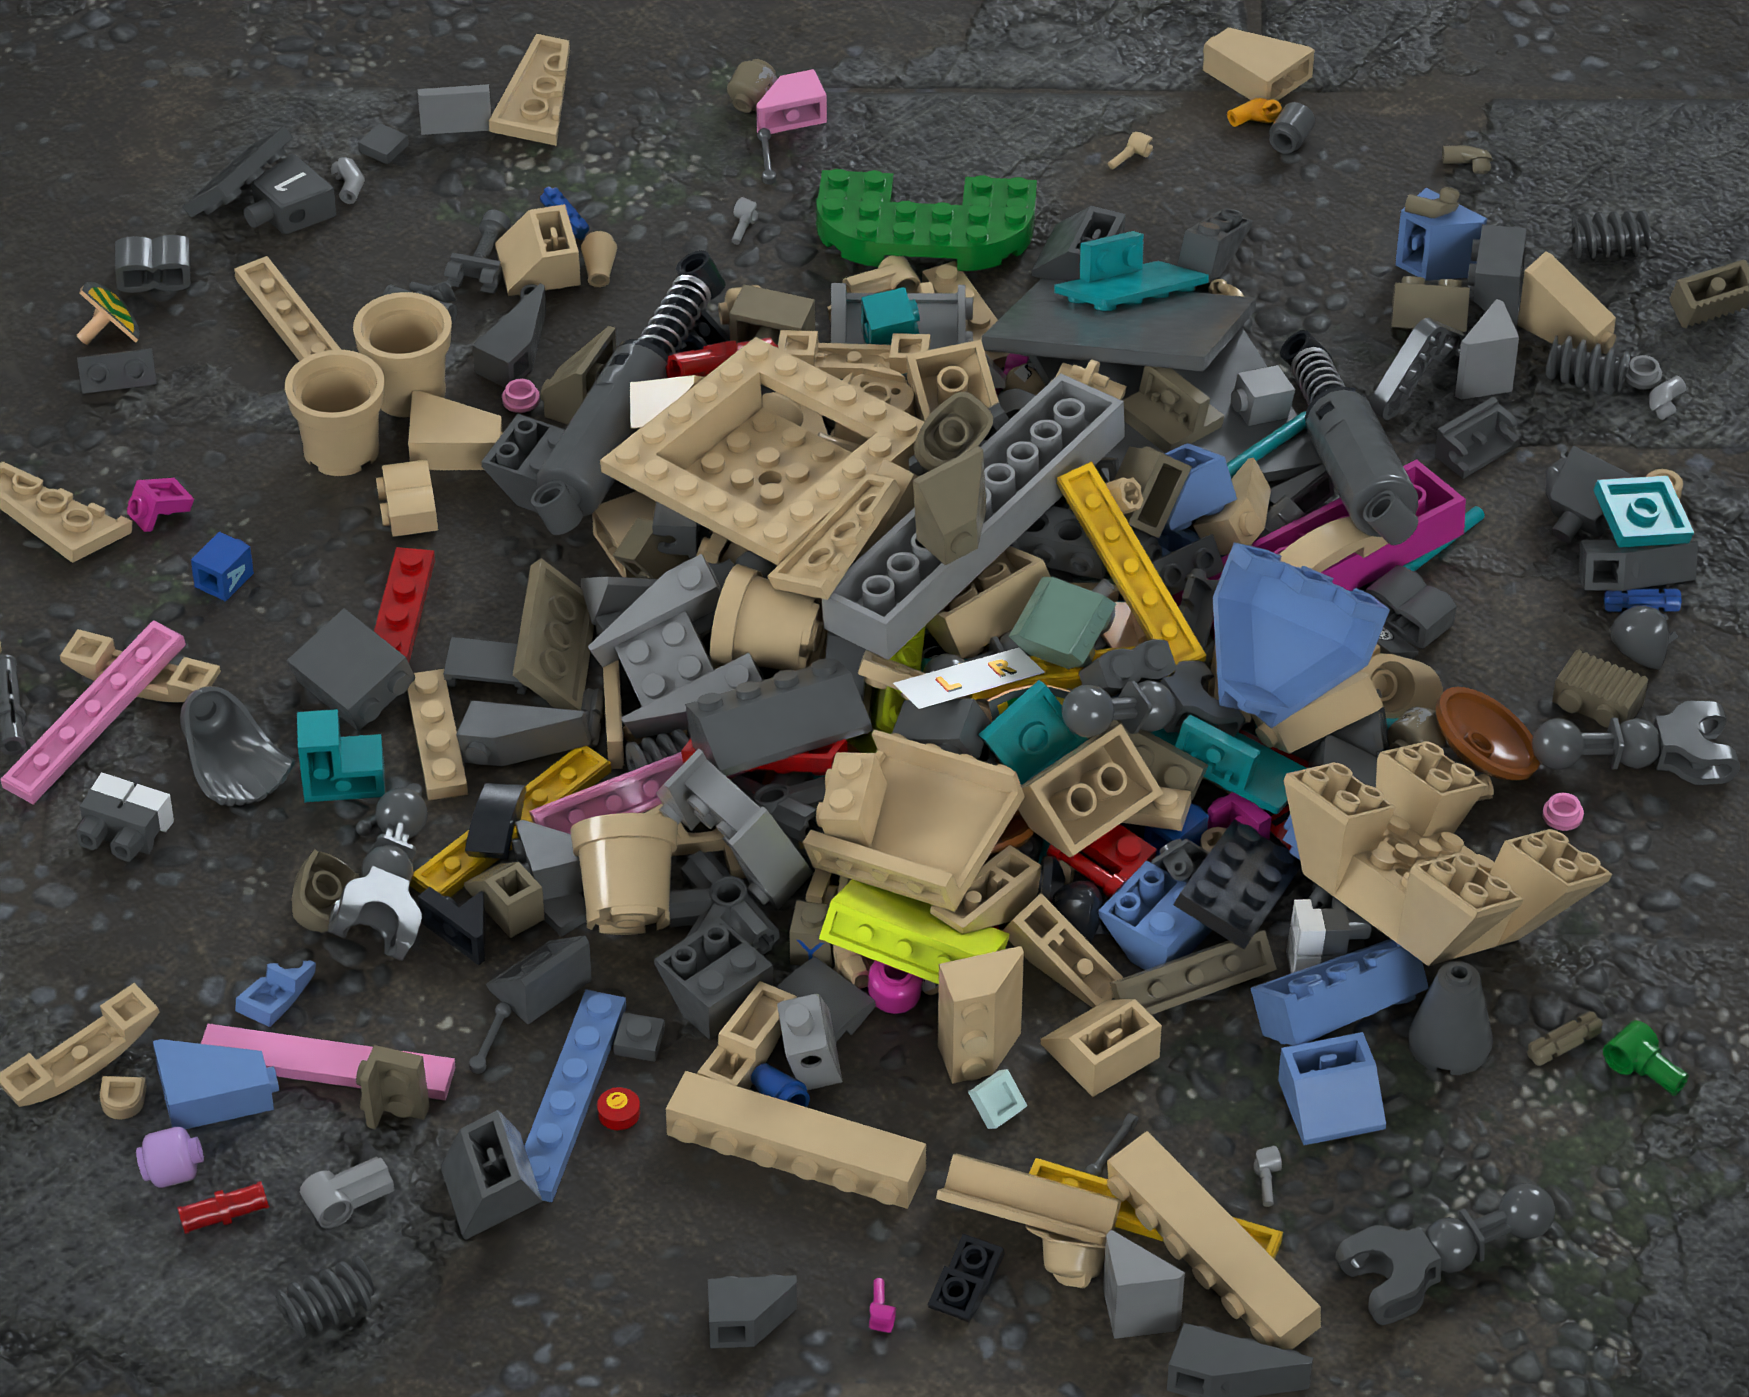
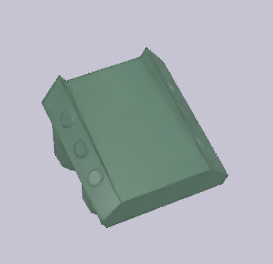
[1009,577,1116,669]

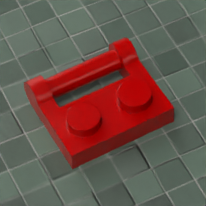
[1047,824,1157,898]

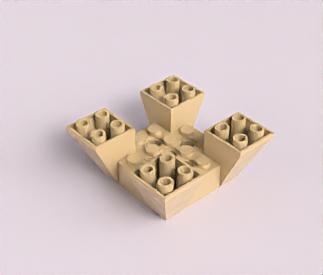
[1283,741,1612,966]

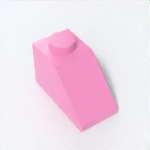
[756,69,827,134]

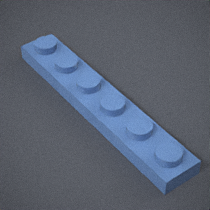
[525,990,626,1202]

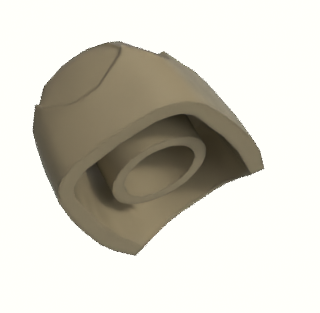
[914,392,993,471]
[291,849,359,933]

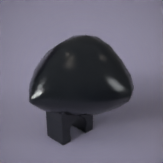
[1051,881,1111,944]

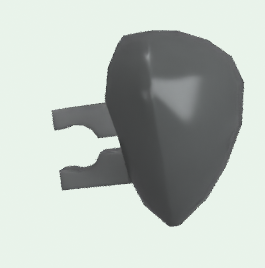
[1610,605,1678,670]

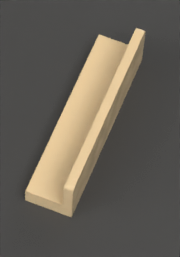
[936,1153,1122,1246]

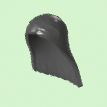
[180,686,296,806]

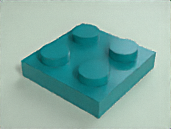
[1593,476,1694,548]
[978,680,1089,785]

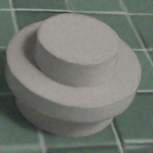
[1625,355,1662,390]

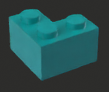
[861,287,920,375]
[297,709,385,803]

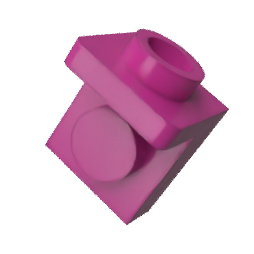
[127,478,194,532]
[1207,792,1271,840]

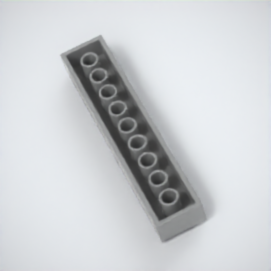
[822,373,1125,660]

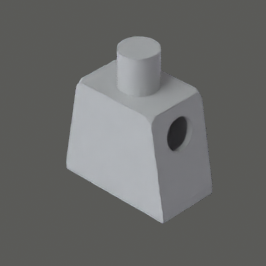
[777,994,843,1090]

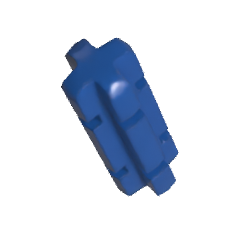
[540,187,589,240]
[1604,588,1682,612]

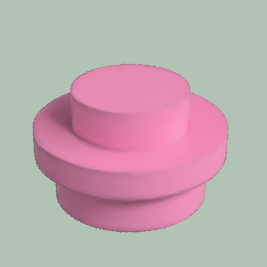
[502,379,540,413]
[1542,793,1584,831]

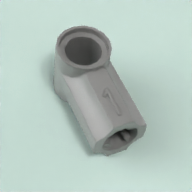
[300,1157,394,1229]

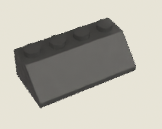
[685,658,873,776]

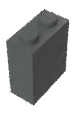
[287,608,415,731]

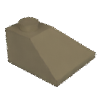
[540,326,616,424]
[913,446,986,565]

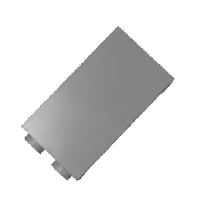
[831,283,973,350]

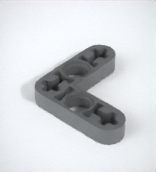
[1370,318,1466,420]

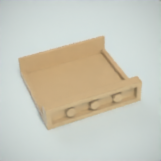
[803,729,1025,912]

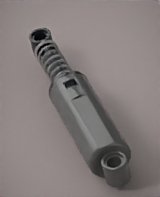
[531,250,726,535]
[1280,330,1419,545]

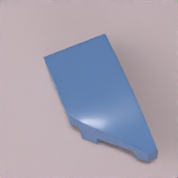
[235,960,316,1027]

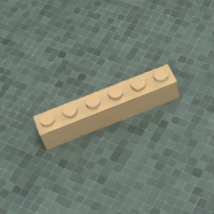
[666,1071,926,1209]
[1107,1131,1321,1350]

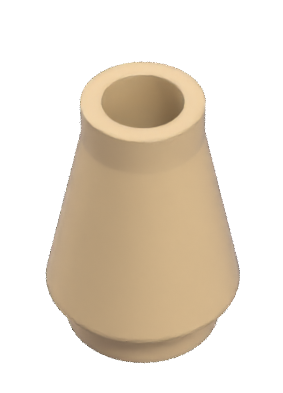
[581,231,617,287]

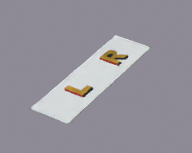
[893,647,1045,709]

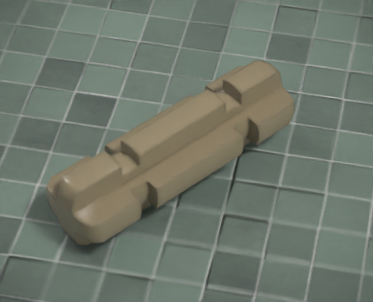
[1527,1011,1603,1066]

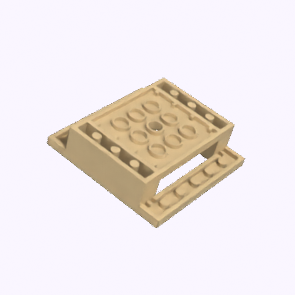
[600,337,924,566]

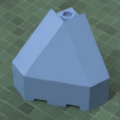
[1213,542,1390,728]

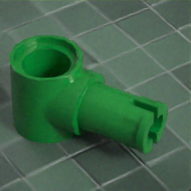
[1603,1020,1689,1096]

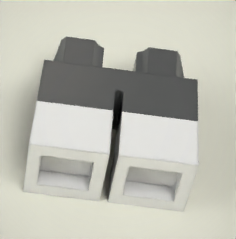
[77,772,174,862]
[1286,899,1371,974]

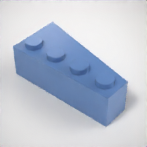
[1251,939,1429,1046]

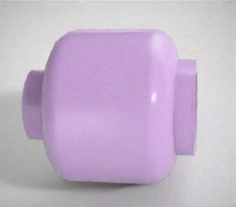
[136,1127,204,1188]

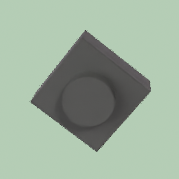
[614,1012,665,1062]

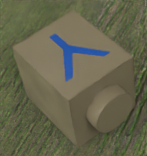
[790,901,834,968]

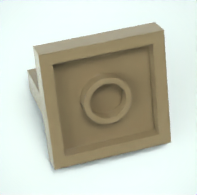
[1122,366,1225,453]

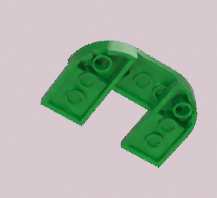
[816,169,1037,271]

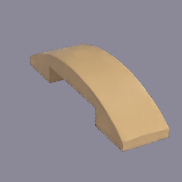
[778,330,931,379]
[1279,516,1388,573]
[60,629,221,702]
[0,983,160,1107]

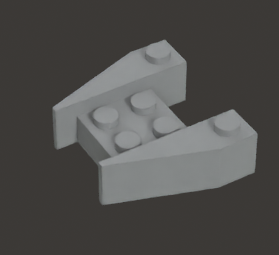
[588,554,765,738]
[656,749,812,910]

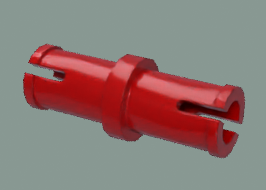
[177,1181,269,1234]

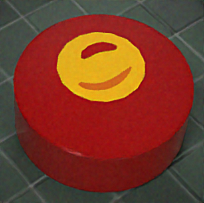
[597,1087,640,1130]

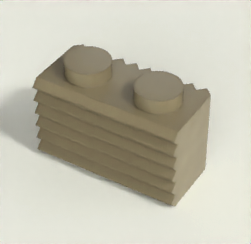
[1669,259,1749,329]
[1552,649,1648,728]

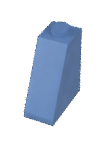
[153,1039,279,1129]

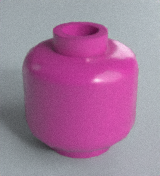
[868,960,923,1014]

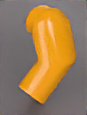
[1227,98,1282,127]

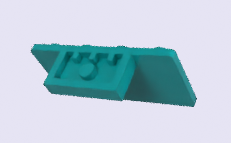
[1054,231,1209,311]
[1150,714,1307,814]

